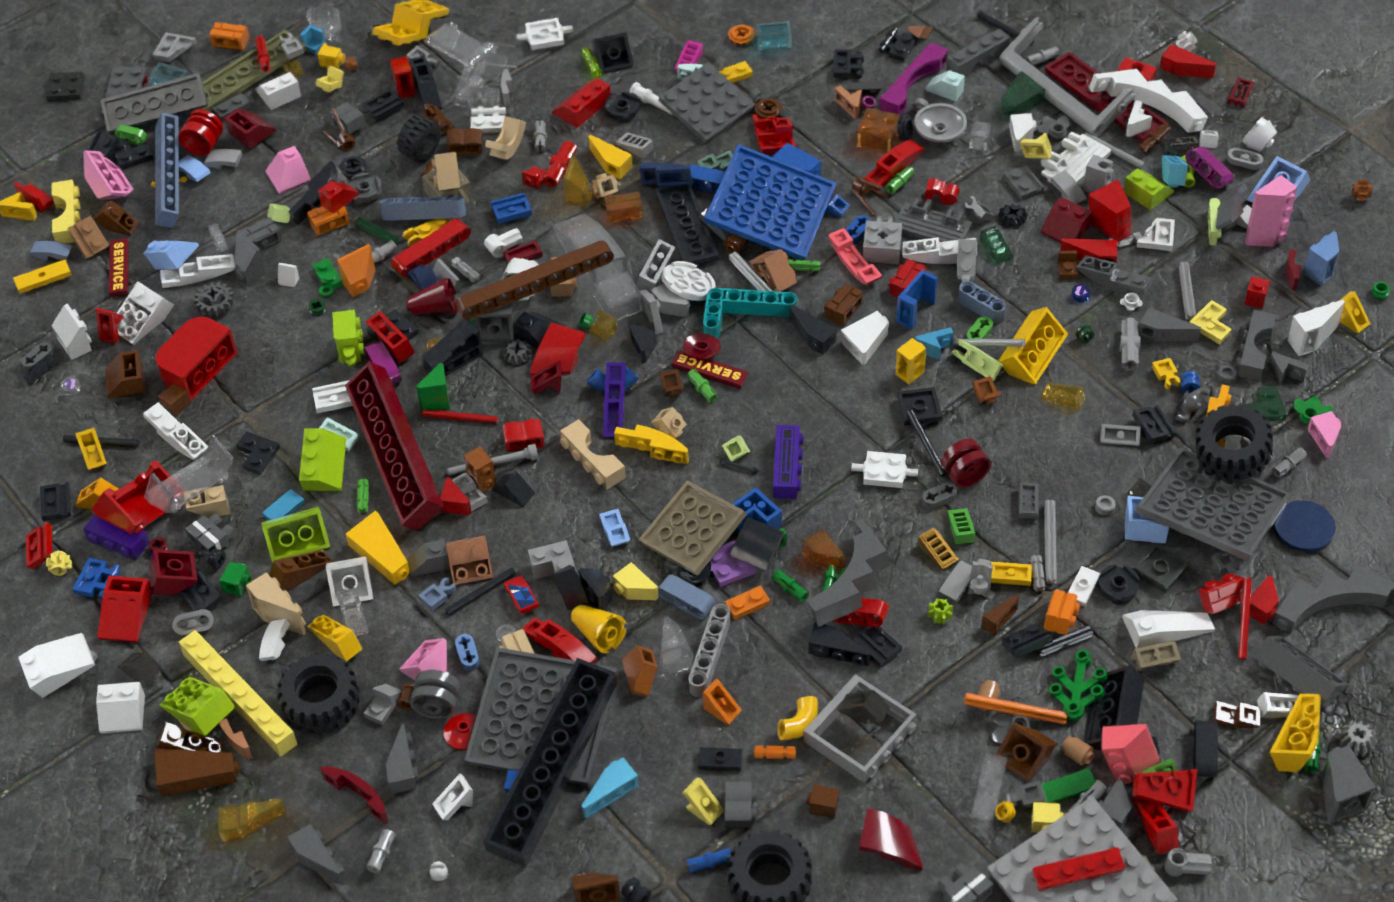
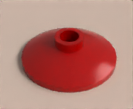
[443,713,477,750]

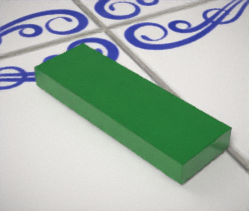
[1042,769,1096,804]

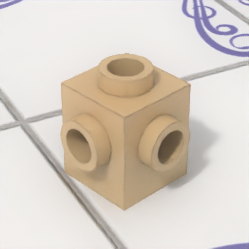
[591,173,618,200]
[651,407,687,439]

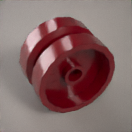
[940,438,992,488]

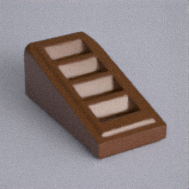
[981,595,1019,635]

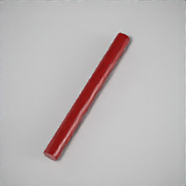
[422,409,498,424]
[1238,578,1252,660]

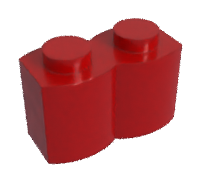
[503,419,544,452]

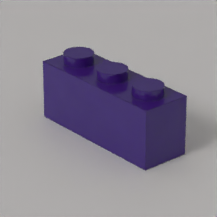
[83,515,150,560]

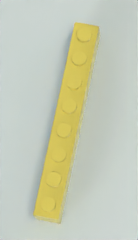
[179,630,297,757]

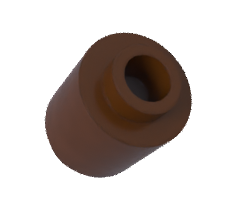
[724,233,748,254]

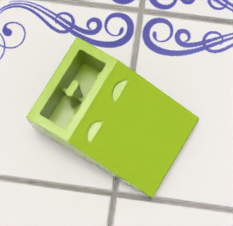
[160,677,235,736]

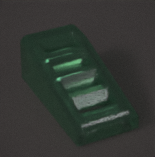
[980,226,1013,264]

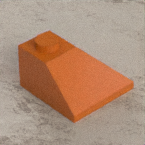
[337,244,376,297]

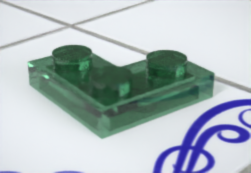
[1244,386,1287,421]

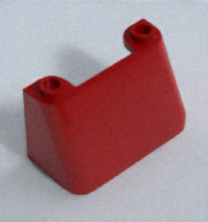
[91,460,187,534]

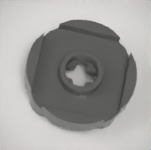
[347,173,382,204]

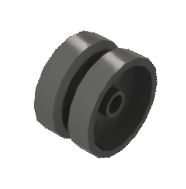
[410,670,461,719]

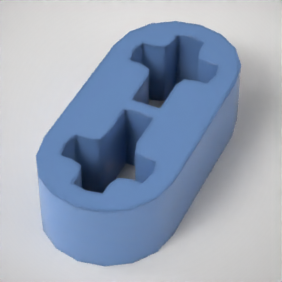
[455,634,479,671]

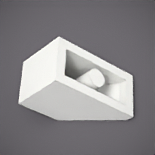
[1009,113,1036,152]

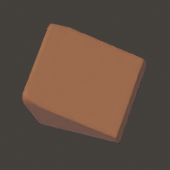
[907,26,933,39]

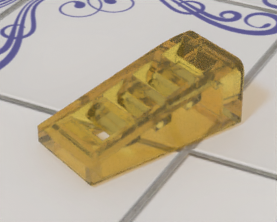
[1042,382,1086,410]

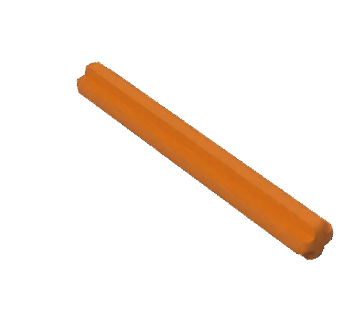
[964,693,1067,725]

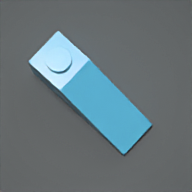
[582,757,639,819]

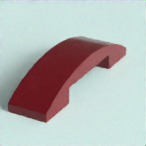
[320,766,388,825]

